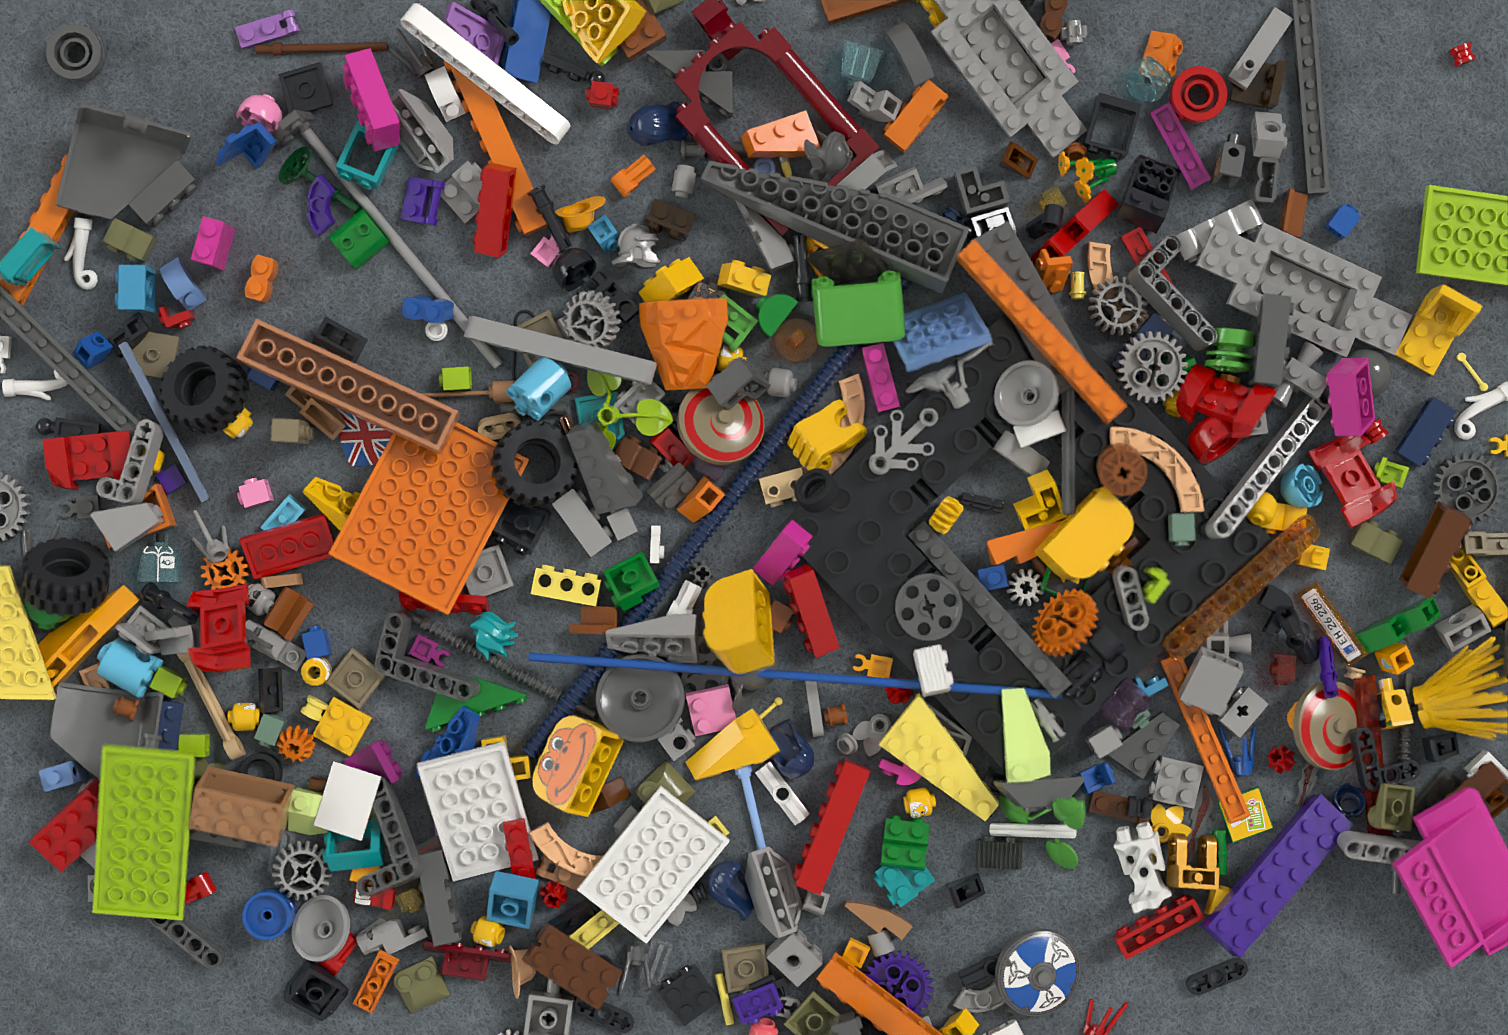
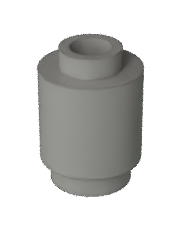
[671,165,696,198]

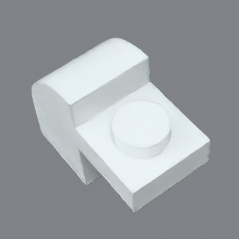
[425,66,466,122]

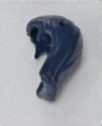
[627,101,688,146]
[769,718,814,779]
[707,861,754,921]

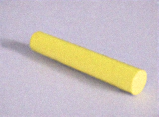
[715,972,734,1025]

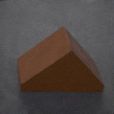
[999,141,1039,179]
[591,776,631,814]

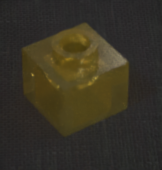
[1038,185,1068,211]
[395,885,425,913]

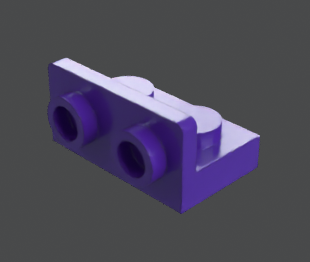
[732,982,783,1025]

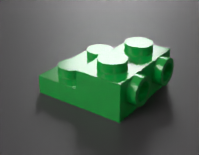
[603,552,660,611]
[880,816,929,871]

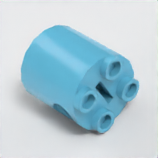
[506,357,571,421]
[97,637,164,699]

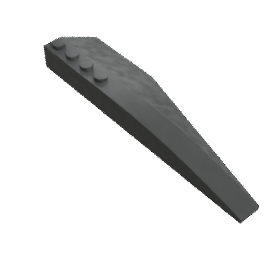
[700,161,970,294]

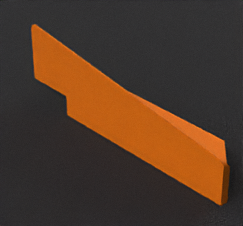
[987,520,1063,566]

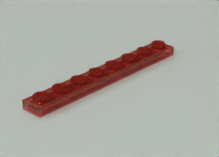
[1353,675,1390,849]

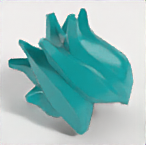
[470,612,518,660]

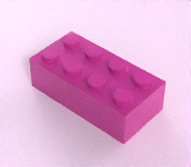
[342,48,400,152]

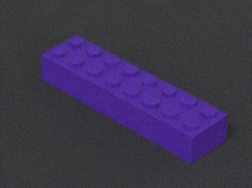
[1200,794,1353,957]

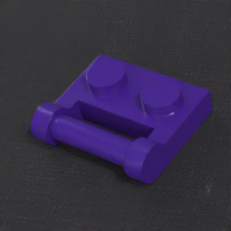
[400,177,445,226]

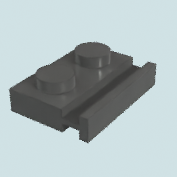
[647,462,698,513]

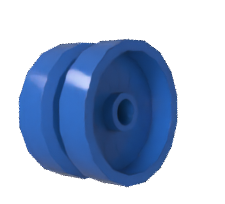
[242,887,296,940]

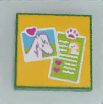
[1216,786,1274,843]

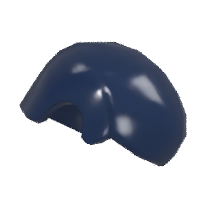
[1332,783,1366,819]

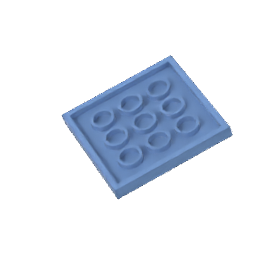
[892,292,992,371]

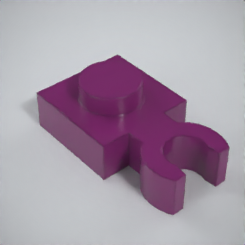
[408,634,451,667]

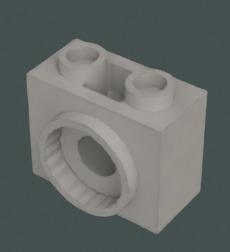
[766,929,823,987]

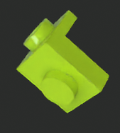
[1373,457,1409,490]

